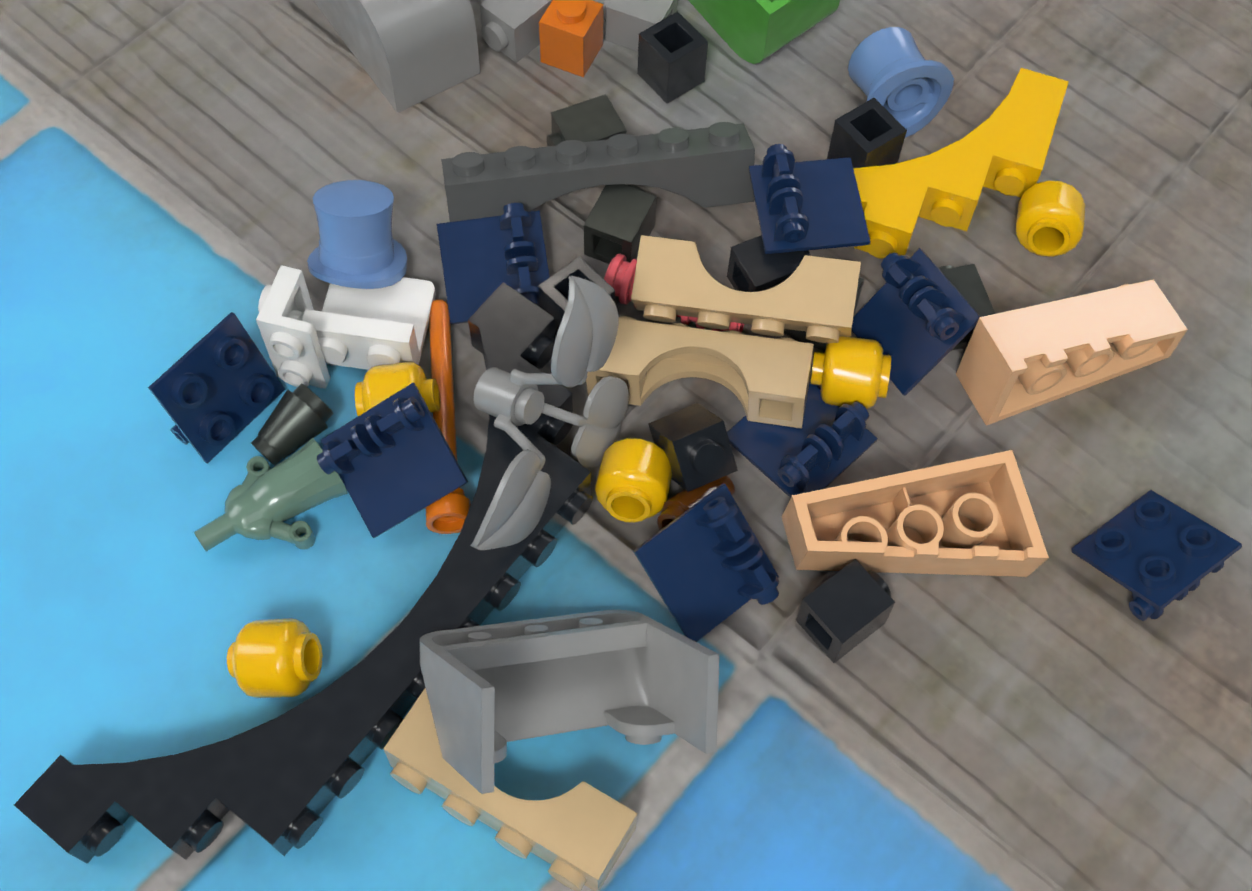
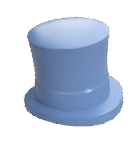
[848,27,954,138]
[307,180,408,289]

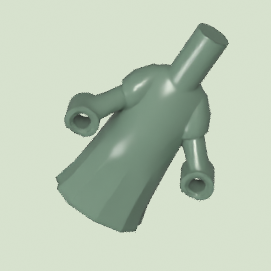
[194,438,348,551]

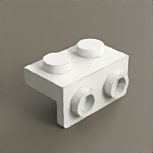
[256,265,330,389]

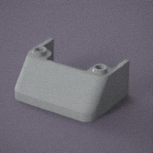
[420,610,719,794]

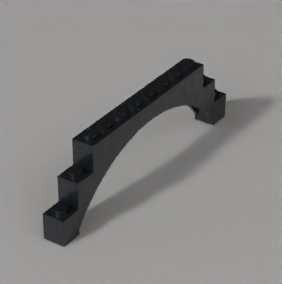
[14,282,593,864]

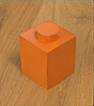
[539,0,604,78]

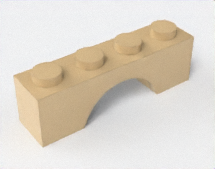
[631,235,861,343]
[586,316,814,429]
[384,688,638,891]

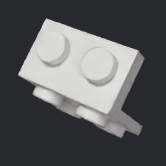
[302,277,436,370]

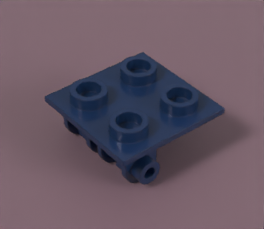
[749,144,870,254]
[437,203,550,325]
[852,248,981,396]
[148,312,285,464]
[727,381,878,498]
[317,383,468,538]
[633,484,779,642]
[1071,490,1242,621]

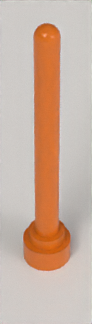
[425,299,471,534]

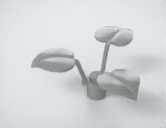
[470,276,629,550]

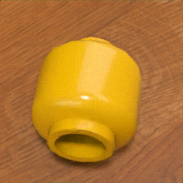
[1015,180,1085,257]
[810,336,891,409]
[355,362,440,416]
[595,438,672,523]
[227,618,323,698]

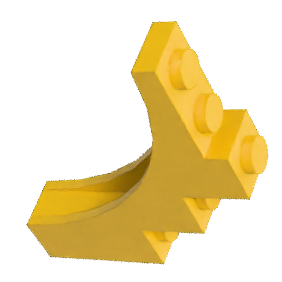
[853,68,1069,259]

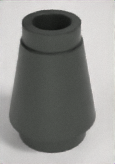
[251,383,334,466]

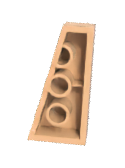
[955,280,1187,425]
[781,450,1049,577]

